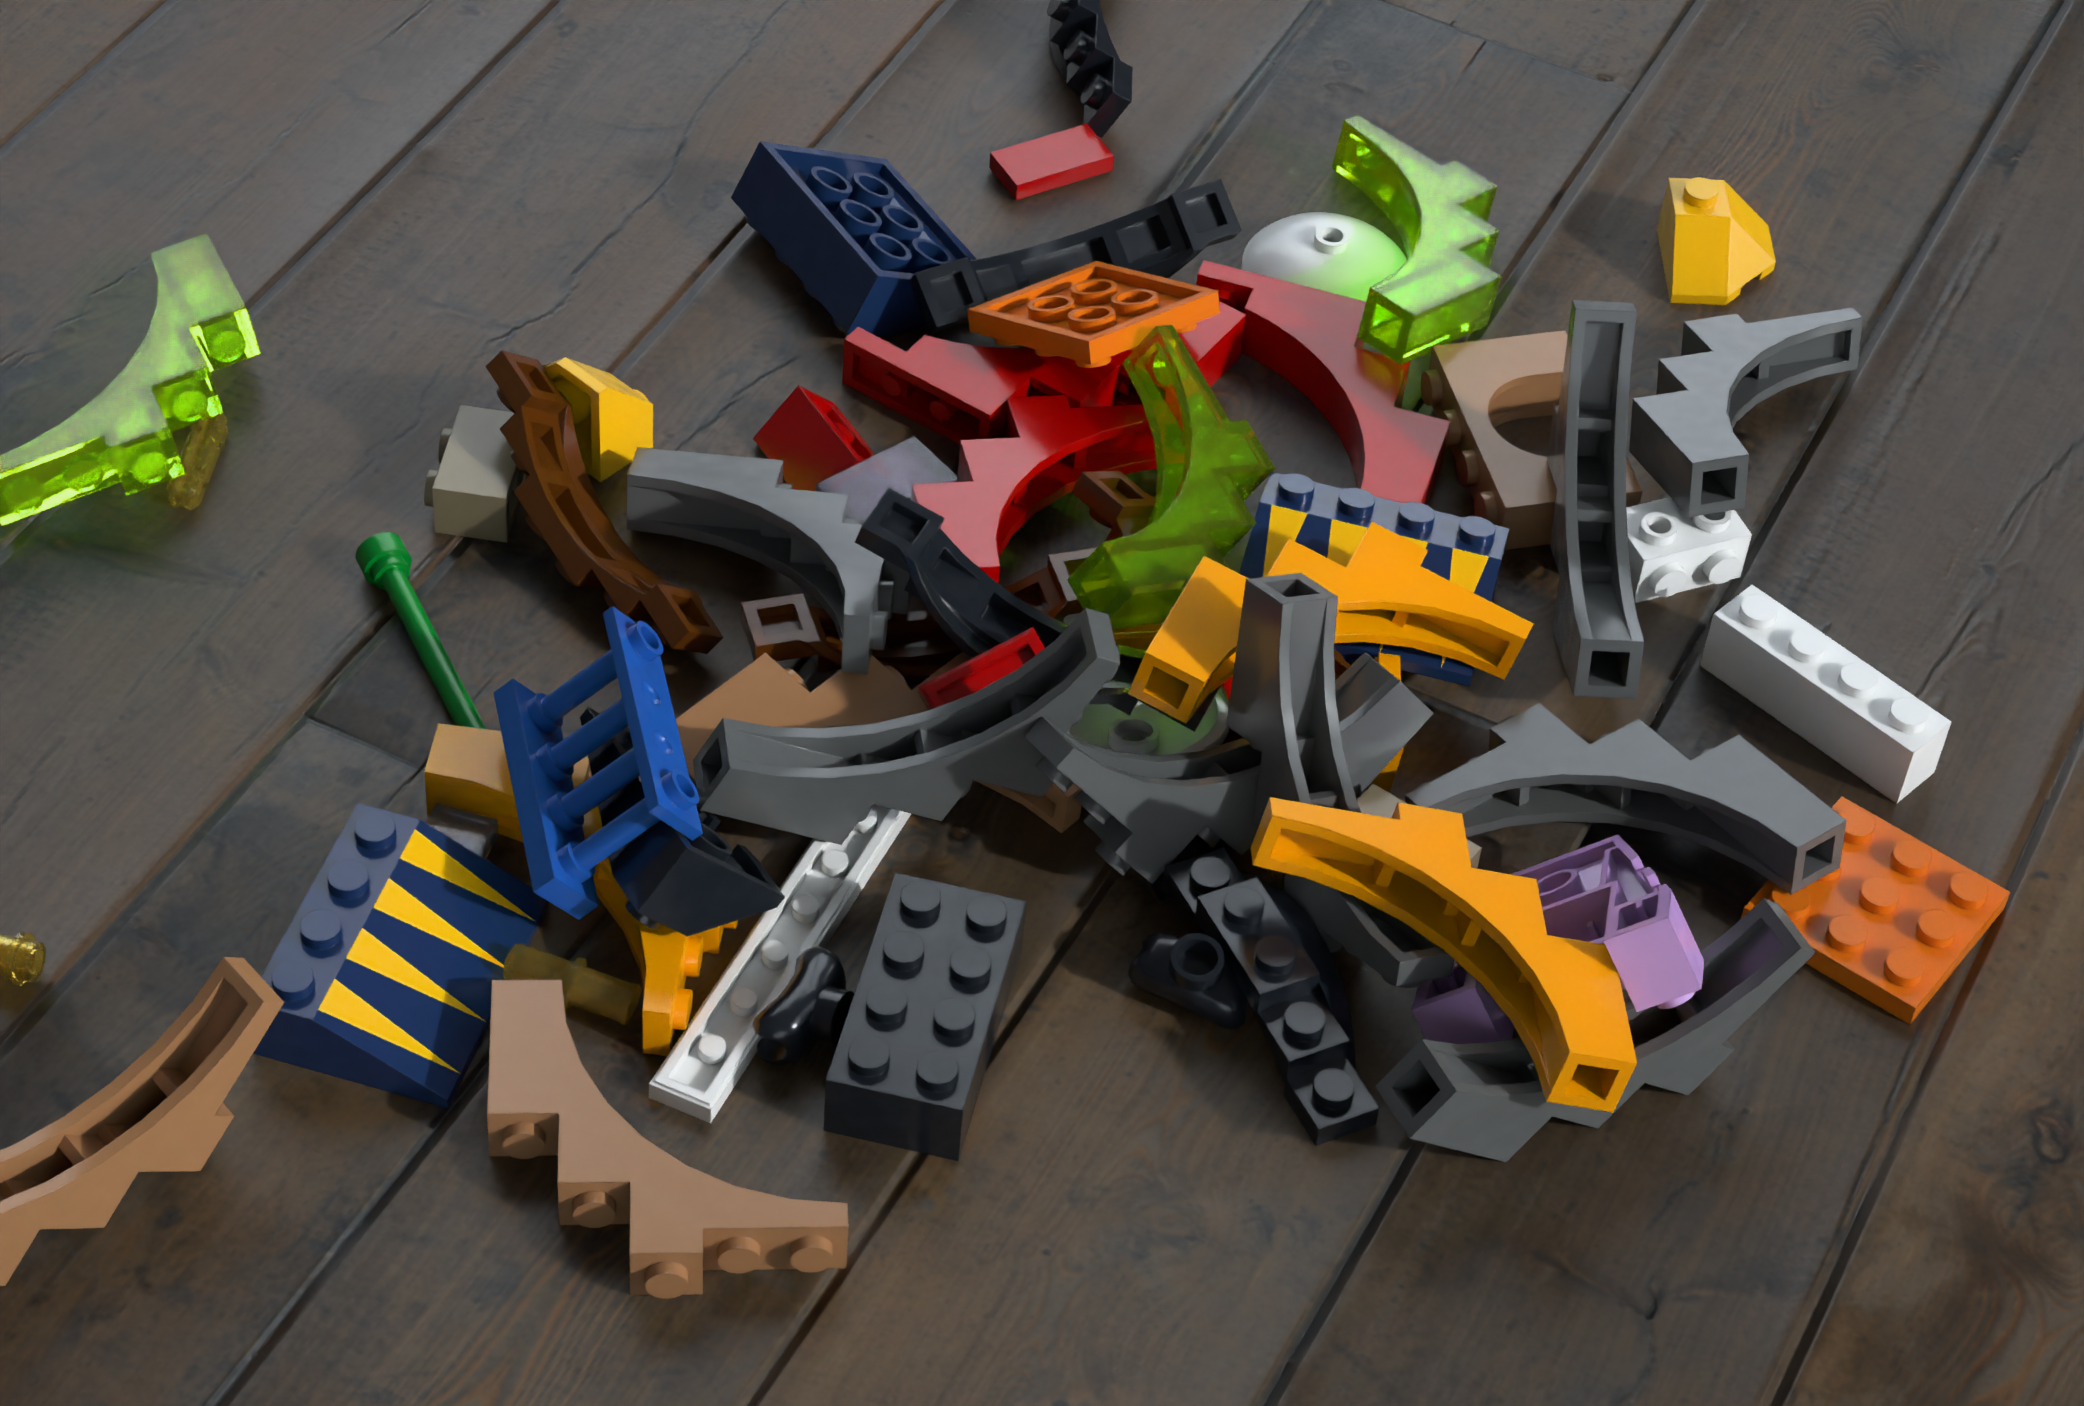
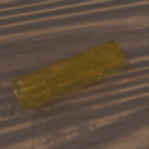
[167,409,229,510]

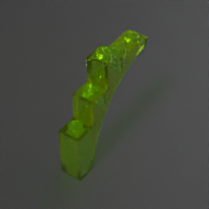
[1332,115,1502,365]
[0,233,261,526]
[1067,325,1276,630]

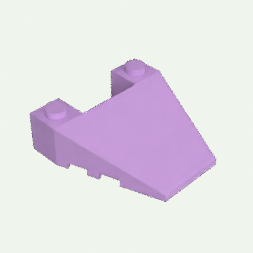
[1412,834,1704,1044]

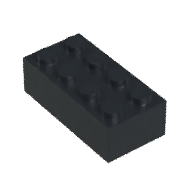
[823,872,1027,1161]

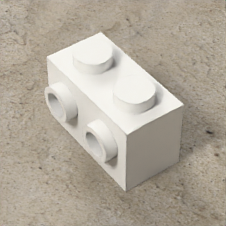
[1626,497,1752,603]

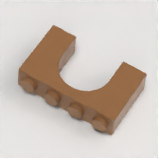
[1420,330,1643,550]

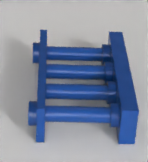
[493,606,703,920]

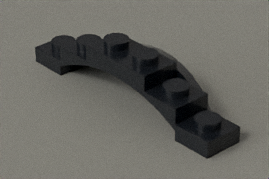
[1047,0,1133,138]
[909,179,1242,334]
[855,487,1221,732]
[1147,835,1379,1146]

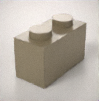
[424,405,528,543]

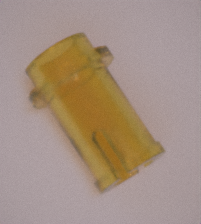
[0,932,46,986]

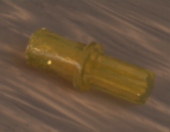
[503,943,642,1026]

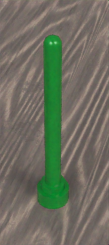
[355,532,486,729]

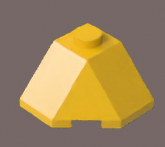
[1657,177,1776,305]
[542,357,653,482]

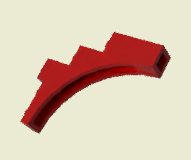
[911,395,1193,621]

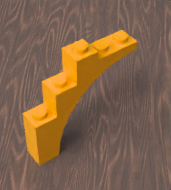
[1128,522,1534,723]
[424,723,738,1056]
[1251,797,1637,1113]

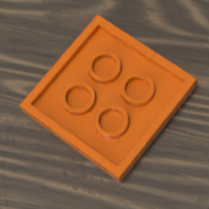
[967,261,1220,368]
[1741,796,2010,1025]

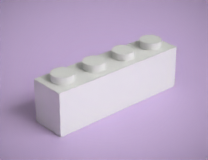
[1700,585,1951,804]

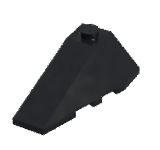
[580,707,785,936]

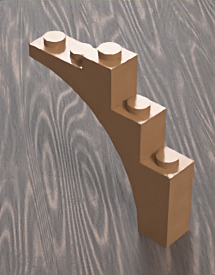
[676,651,1082,833]
[0,957,284,1286]
[487,980,849,1299]

